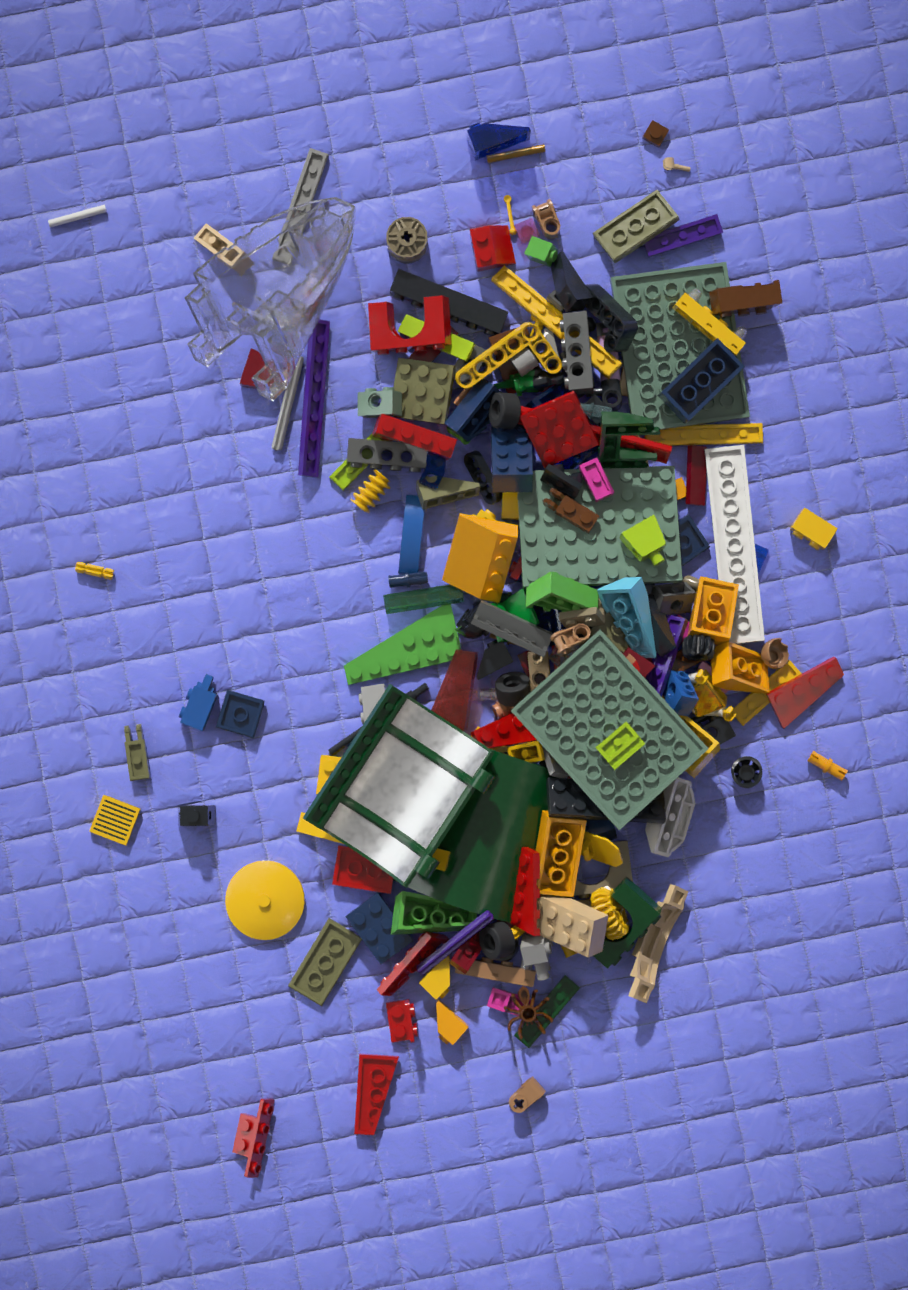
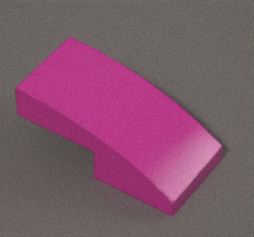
[487,987,531,1016]

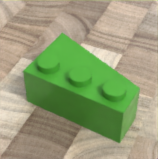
[526,571,598,612]

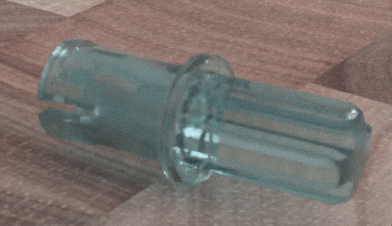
[580,402,612,418]

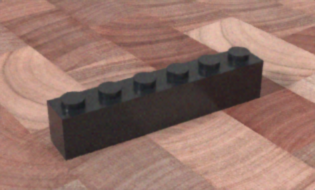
[390,269,508,336]

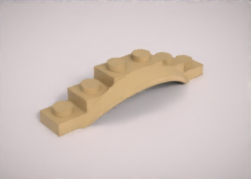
[628,884,688,1003]

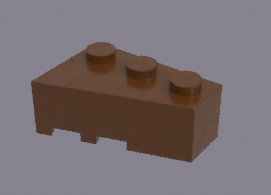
[709,280,783,318]

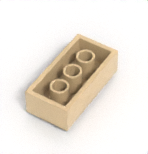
[537,894,608,957]

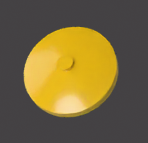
[225,860,305,940]

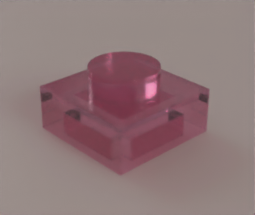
[514,218,540,244]

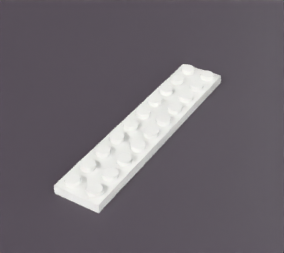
[705,445,765,644]

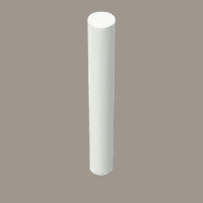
[48,204,107,228]

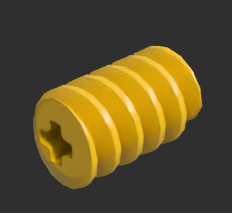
[350,469,391,513]

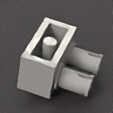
[520,932,553,981]

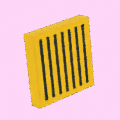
[89,795,141,846]

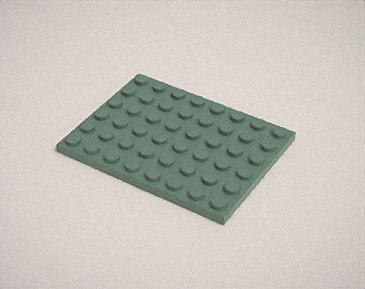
[610,262,750,430]
[517,466,682,588]
[511,630,709,830]

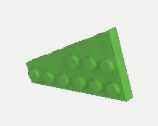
[344,601,463,685]

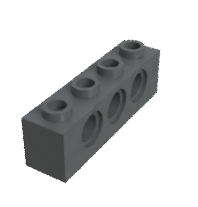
[560,311,594,395]
[346,438,427,472]

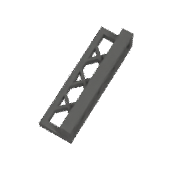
[471,600,554,657]

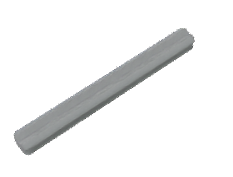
[272,355,304,451]

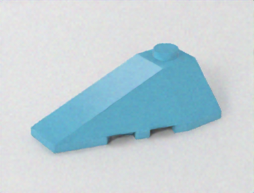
[597,577,656,658]

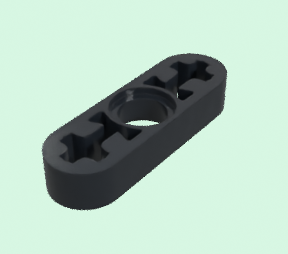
[464,450,503,505]

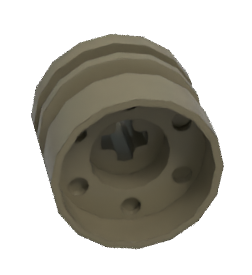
[386,217,428,263]

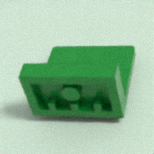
[489,589,539,642]

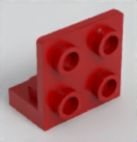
[386,999,418,1043]

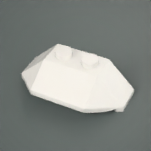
[645,777,696,857]

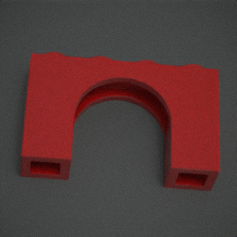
[368,295,452,355]
[372,414,457,461]

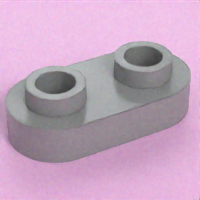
[542,328,559,367]

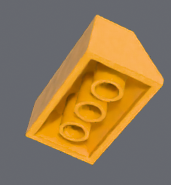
[536,810,587,897]

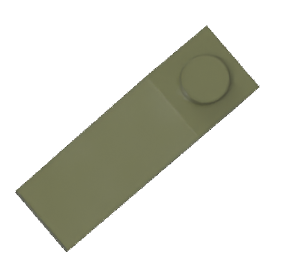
[416,476,480,509]

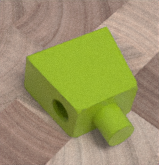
[620,515,666,566]

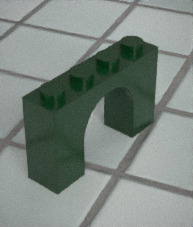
[593,876,662,969]

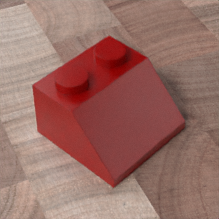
[470,225,516,272]

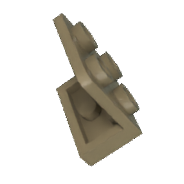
[559,588,605,629]

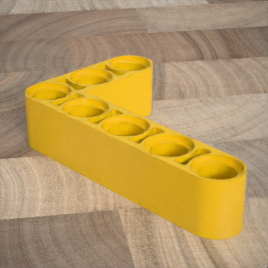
[455,322,562,388]

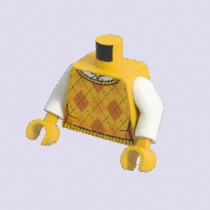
[688,669,737,722]

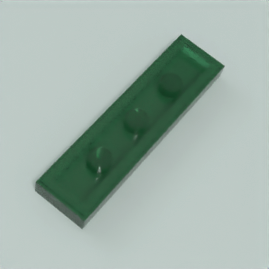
[383,584,464,614]

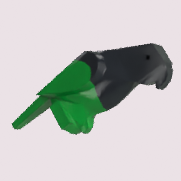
[493,367,564,396]

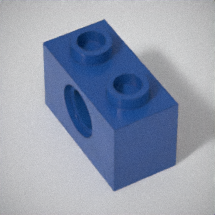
[663,670,699,717]

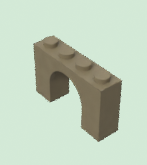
[569,840,633,899]

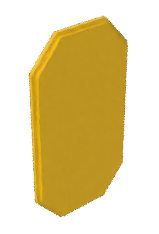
[581,831,623,867]

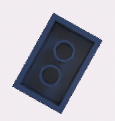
[345,892,413,964]

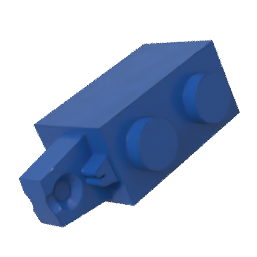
[179,674,218,731]

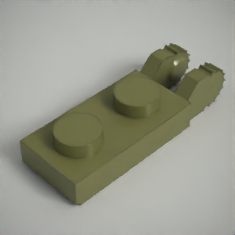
[124,724,150,781]

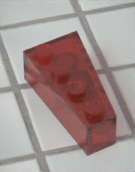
[431,649,479,731]

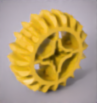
[590,886,629,940]

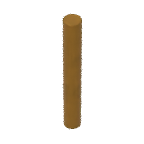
[486,144,546,163]

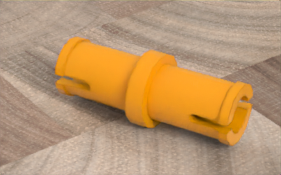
[807,750,848,781]

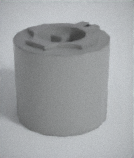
[509,347,539,377]

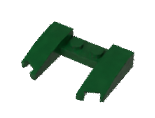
[597,411,660,469]

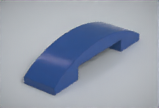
[398,495,425,574]

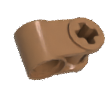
[531,199,560,239]
[550,624,591,656]
[509,1076,546,1113]

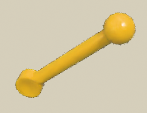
[504,195,517,235]

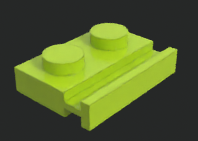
[595,721,645,770]

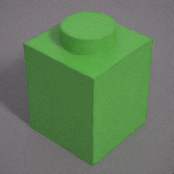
[524,236,558,267]

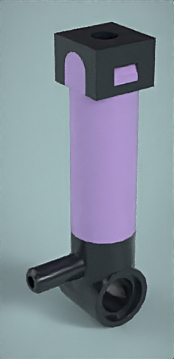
[586,322,622,412]

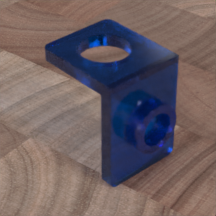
[419,452,446,490]

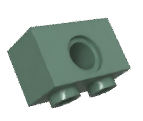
[358,387,402,418]

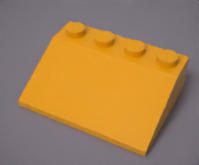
[442,513,518,603]

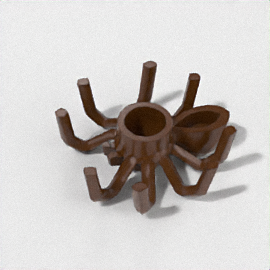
[504,986,553,1039]

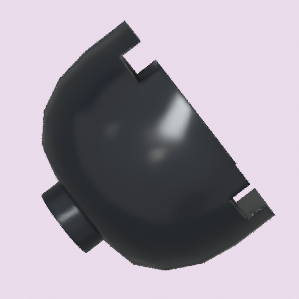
[455,600,490,639]

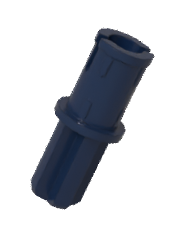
[388,572,428,588]

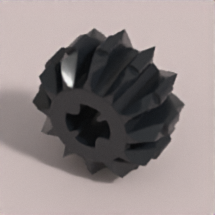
[682,634,715,662]

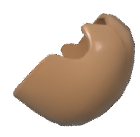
[761,638,789,669]

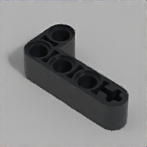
[585,284,638,353]

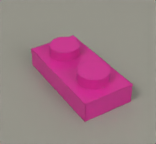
[579,458,615,502]

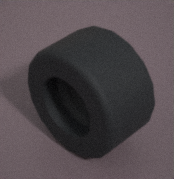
[489,392,521,429]
[495,671,531,707]
[479,921,515,960]

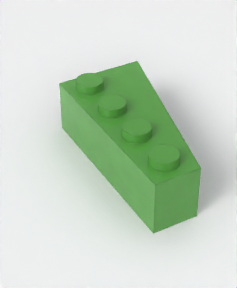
[391,891,477,935]

